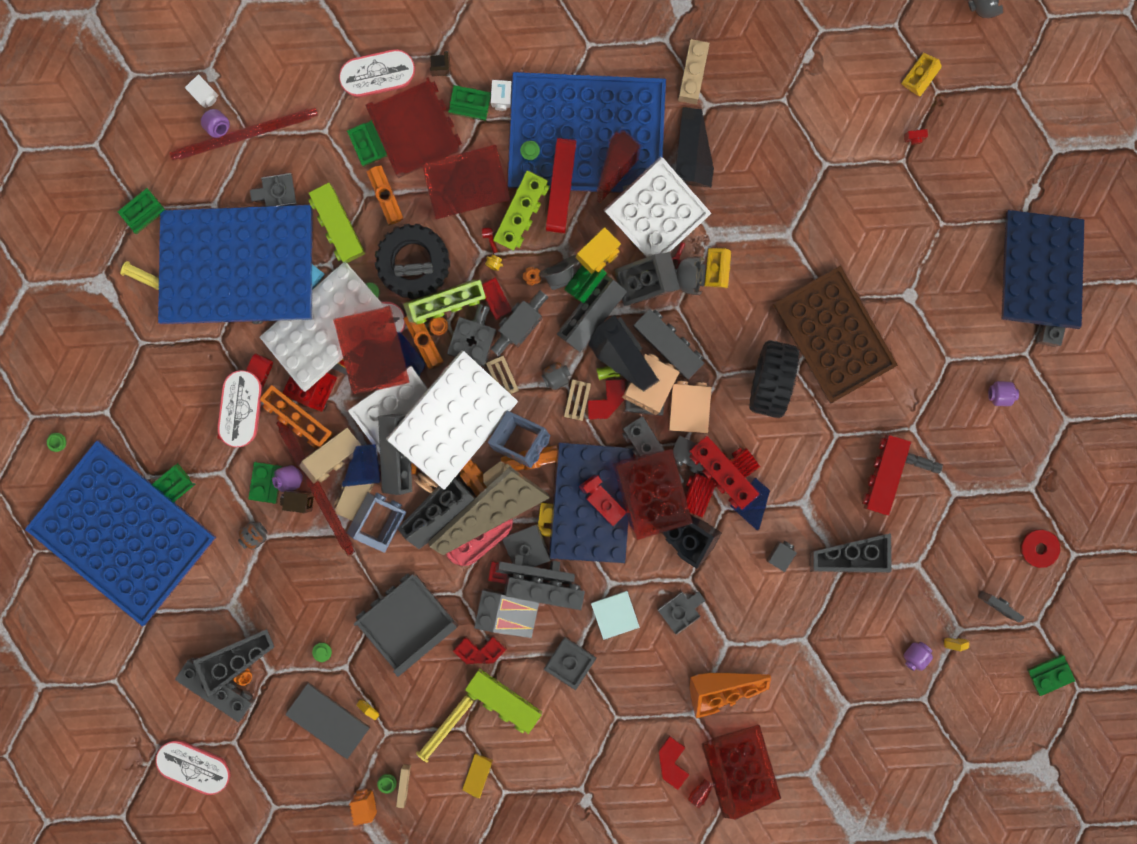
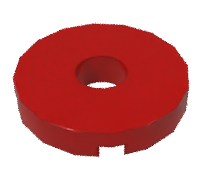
[1020,529,1061,568]

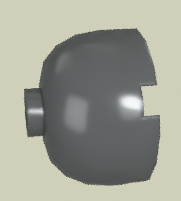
[968,0,1003,19]
[675,256,706,295]

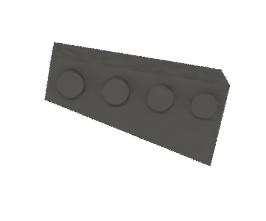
[810,533,892,573]
[193,629,274,698]

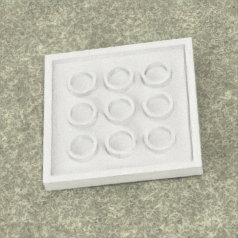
[604,157,711,257]
[348,366,428,454]

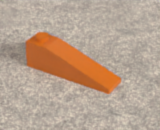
[689,673,771,718]

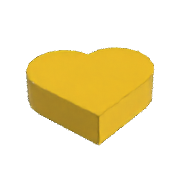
[944,638,970,652]
[356,699,380,721]

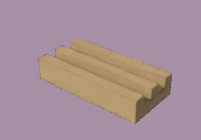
[486,356,519,394]
[564,379,591,421]
[396,765,411,808]

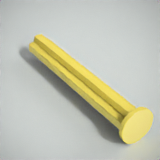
[120,261,159,290]
[416,695,473,763]

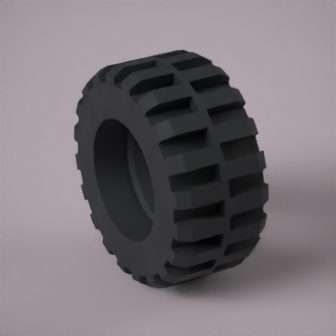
[375,224,450,299]
[749,340,800,418]

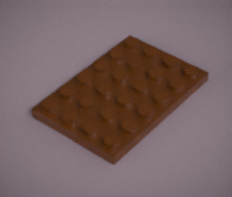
[773,265,898,404]

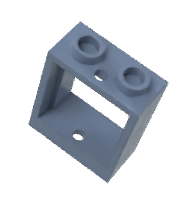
[488,411,550,468]
[346,492,406,553]

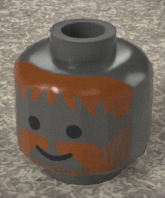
[541,362,571,390]
[238,521,268,550]

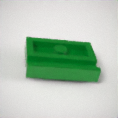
[448,85,491,121]
[347,120,388,167]
[118,188,165,234]
[564,265,607,303]
[248,462,283,504]
[151,463,196,502]
[1027,655,1075,696]

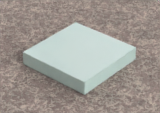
[591,591,640,640]

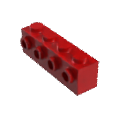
[862,435,911,516]
[689,436,759,509]

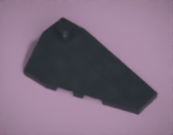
[675,107,714,188]
[588,315,660,392]
[643,495,722,569]

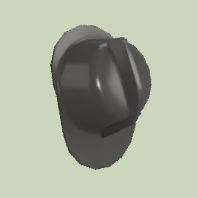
[539,255,579,290]

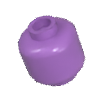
[201,109,230,138]
[988,381,1019,406]
[272,465,303,492]
[903,642,933,671]

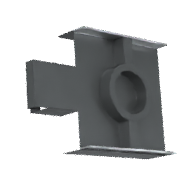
[250,173,297,207]
[657,591,705,635]

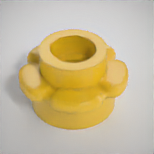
[485,255,503,271]

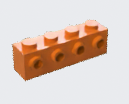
[259,385,334,449]

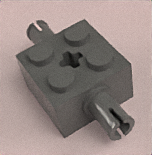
[490,290,549,356]
[447,304,497,367]

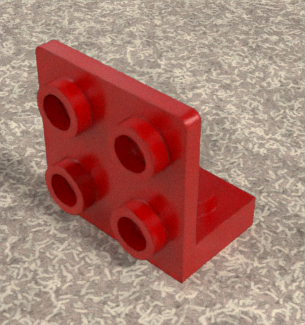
[282,373,338,412]

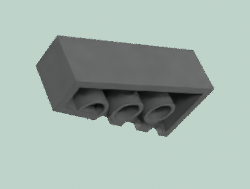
[398,477,475,549]

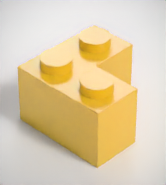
[576,228,621,274]

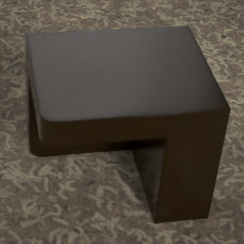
[430,51,451,77]

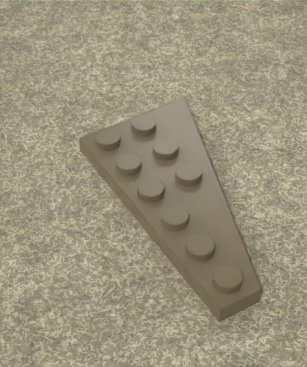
[428,467,550,555]

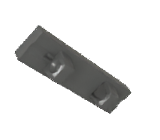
[495,555,575,584]

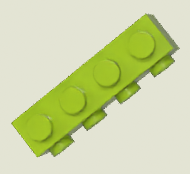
[493,170,550,251]
[308,183,366,263]
[403,279,486,325]
[465,668,542,734]

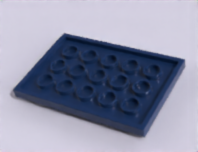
[1001,210,1085,329]
[549,443,634,563]

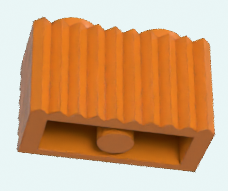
[349,789,377,826]

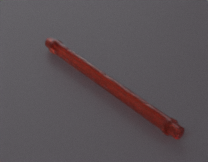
[170,107,318,161]
[276,421,355,556]

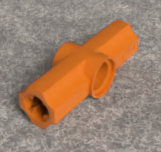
[366,165,404,225]
[403,316,444,370]
[501,445,557,471]
[459,459,487,497]

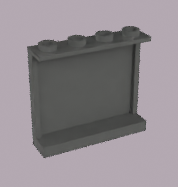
[354,573,459,677]

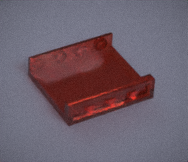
[366,77,462,178]

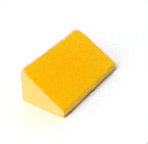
[901,52,942,97]
[705,248,731,288]
[463,754,493,799]

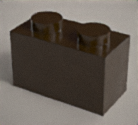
[280,490,315,513]

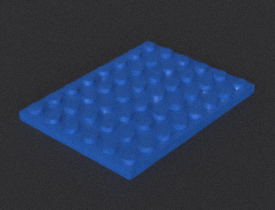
[508,72,666,193]
[158,205,313,324]
[25,440,217,626]

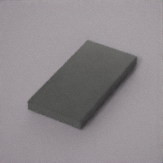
[285,683,370,759]

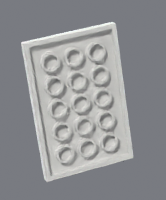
[260,263,392,392]
[386,351,518,490]

